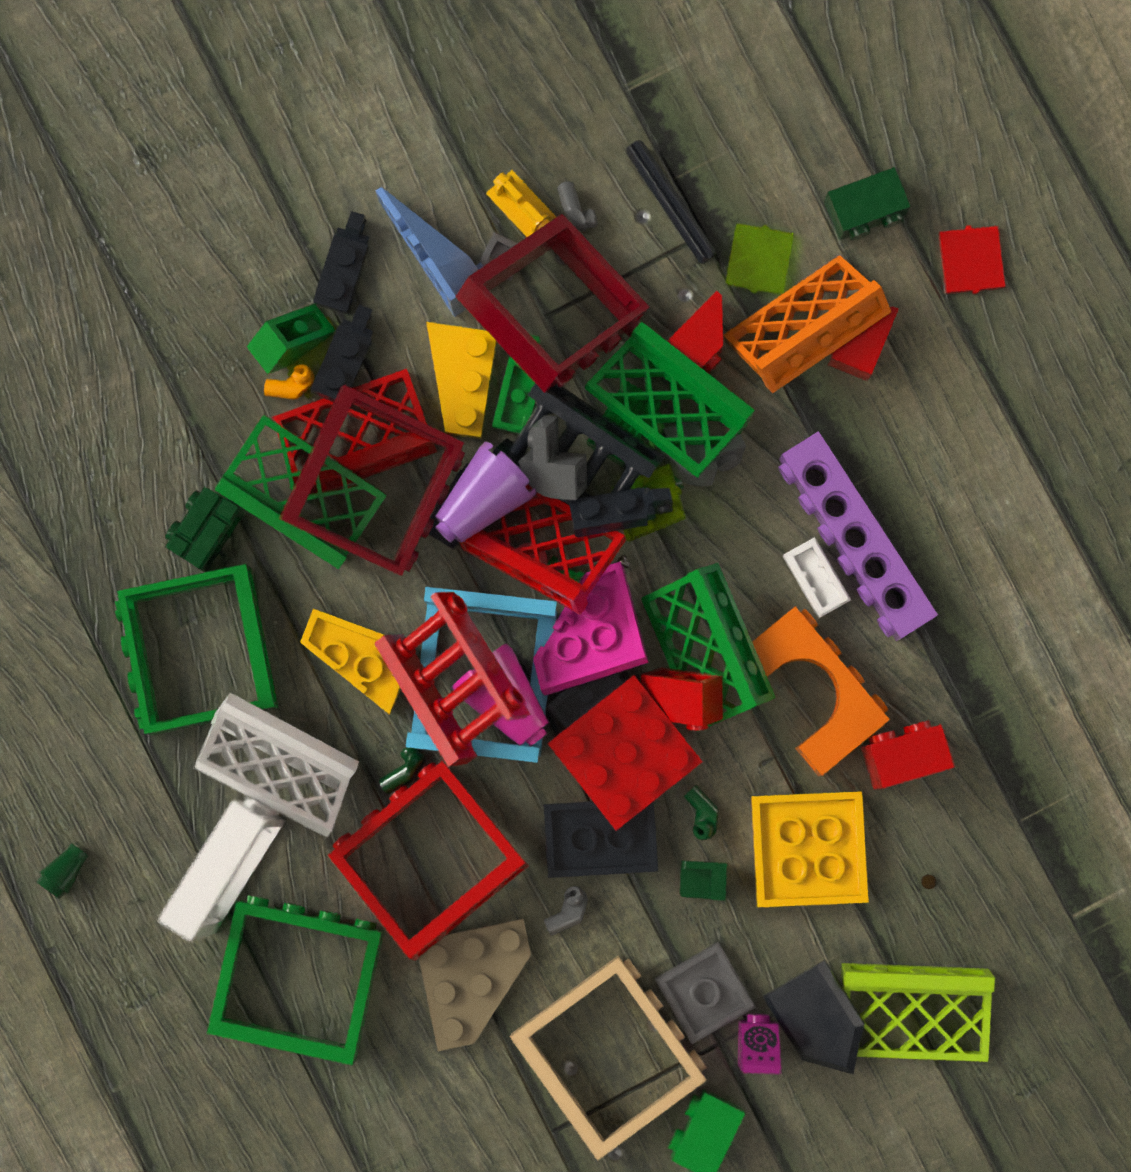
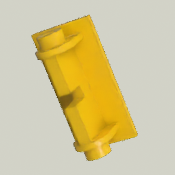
[486,170,556,237]

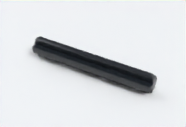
[626,140,716,264]

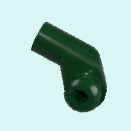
[683,785,719,841]

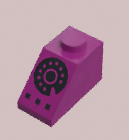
[738,1014,781,1074]

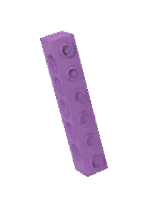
[778,431,938,641]

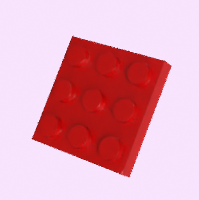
[547,675,703,831]

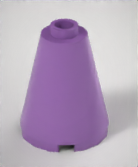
[435,442,536,542]

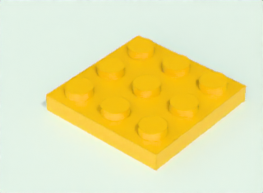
[751,791,869,907]

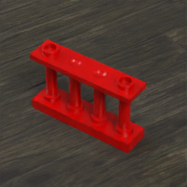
[374,592,530,767]

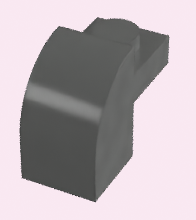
[519,416,587,500]
[659,422,746,486]

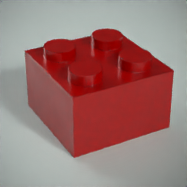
[861,720,955,789]

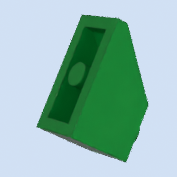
[247,304,336,375]

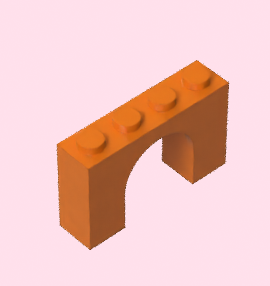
[752,606,890,777]

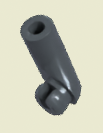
[557,181,598,231]
[544,886,588,936]

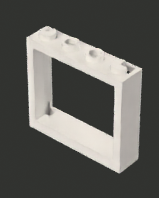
[158,798,286,941]

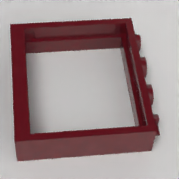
[456,214,650,393]
[279,385,465,576]

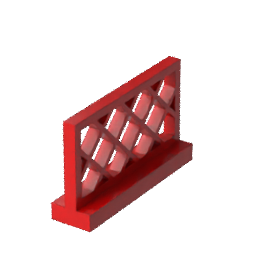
[272,368,437,494]
[458,484,626,615]

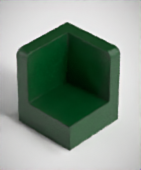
[679,860,727,901]

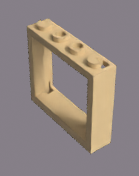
[510,956,707,1161]

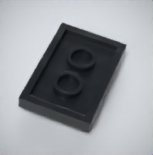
[544,801,658,878]

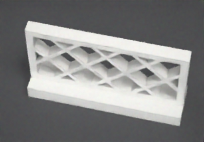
[194,693,359,837]

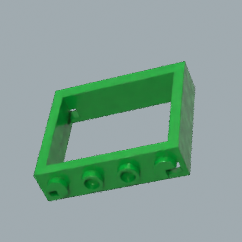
[115,564,279,735]
[207,895,384,1065]

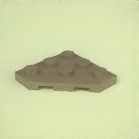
[419,918,531,1051]

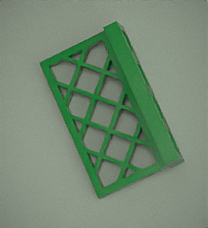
[584,322,755,478]
[214,414,387,570]
[641,563,776,732]

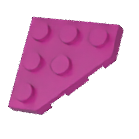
[533,562,649,696]

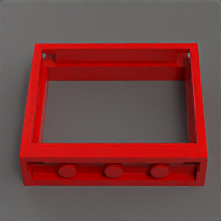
[328,761,529,961]

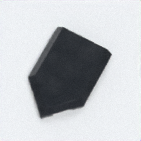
[763,960,865,1075]

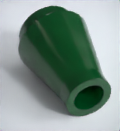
[36,843,89,900]

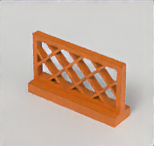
[723,255,891,394]

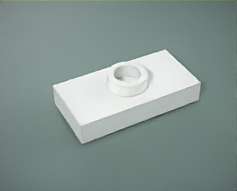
[783,537,851,619]

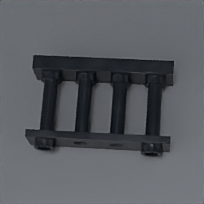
[493,383,665,505]

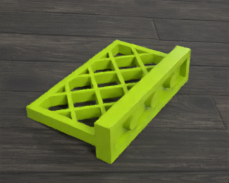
[841,963,995,1062]

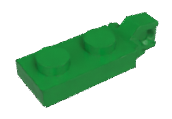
[492,334,540,435]

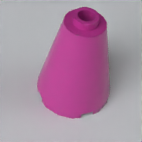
[451,643,548,747]

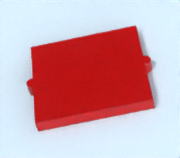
[938,225,1005,295]

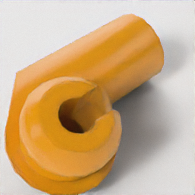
[264,364,314,400]

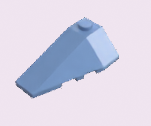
[375,187,483,317]

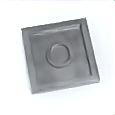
[655,942,756,1044]

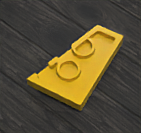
[426,322,497,439]
[300,609,401,715]

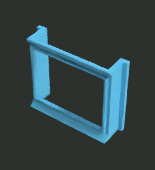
[406,587,558,763]

